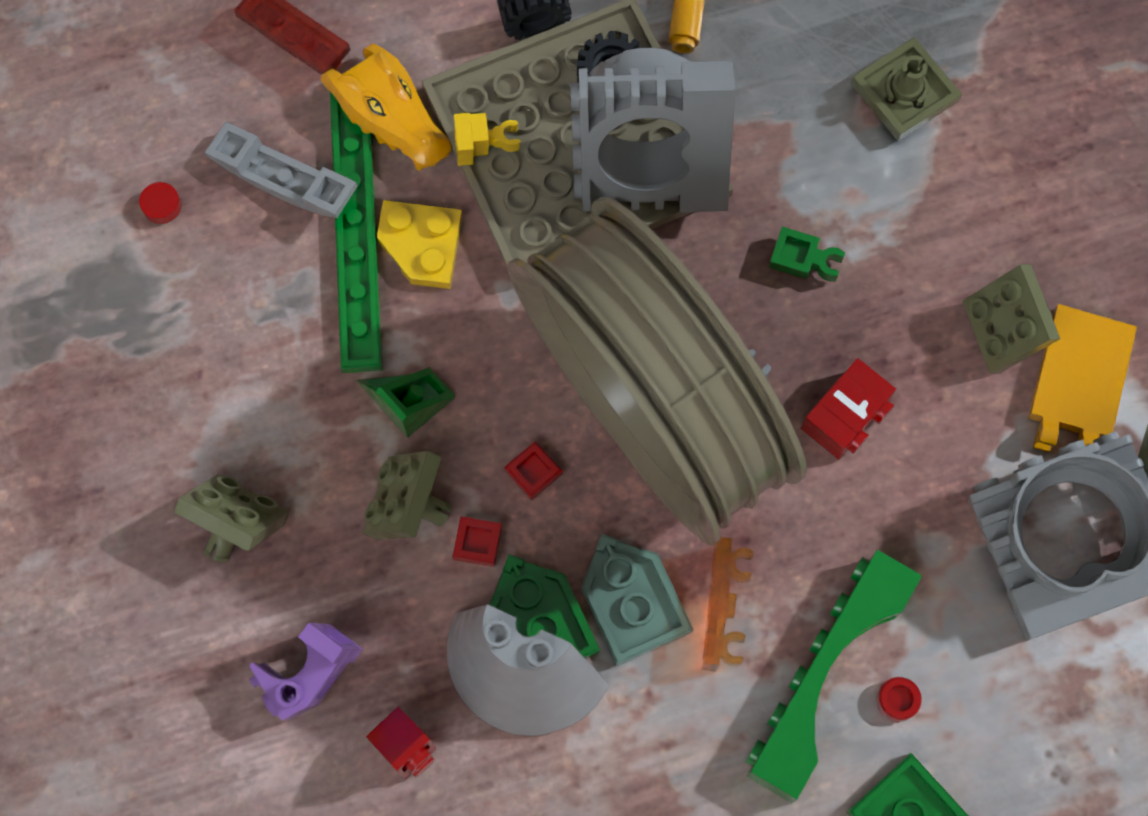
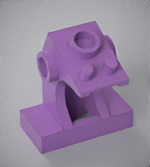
[249,623,363,721]

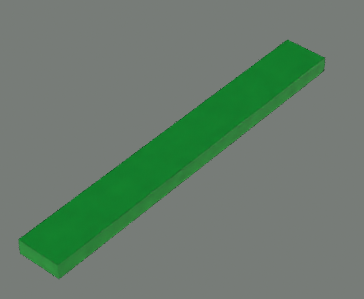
[330,92,383,373]

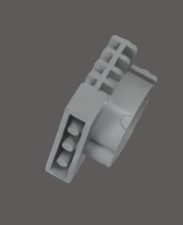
[571,48,735,212]
[968,432,1148,641]

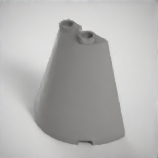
[447,605,609,736]

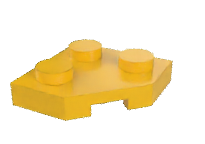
[377,200,462,289]

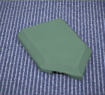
[581,534,694,666]

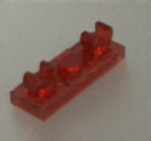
[234,0,351,75]

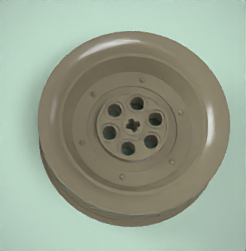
[507,197,807,546]

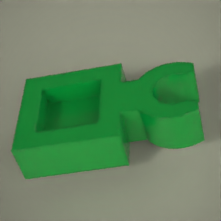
[769,226,845,282]

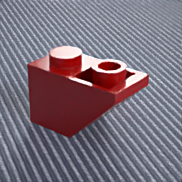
[366,706,437,779]

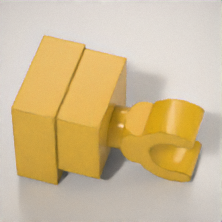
[454,113,521,166]

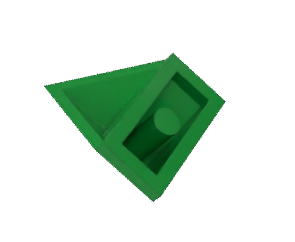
[356,367,455,438]

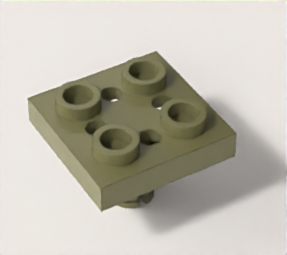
[851,37,962,141]
[962,264,1060,374]
[363,451,451,540]
[174,474,289,562]

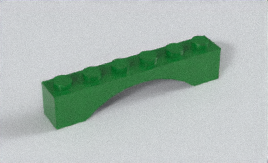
[745,550,922,804]

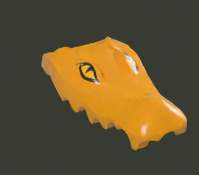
[321,43,452,171]

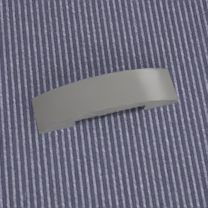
[205,122,358,218]

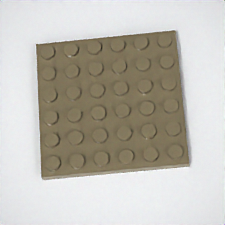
[421,0,733,269]

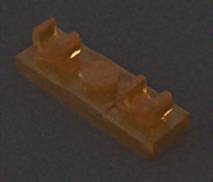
[701,537,754,672]

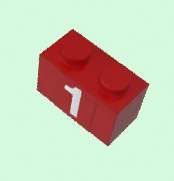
[801,358,896,460]

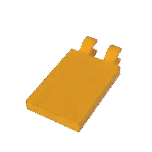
[1027,304,1137,453]

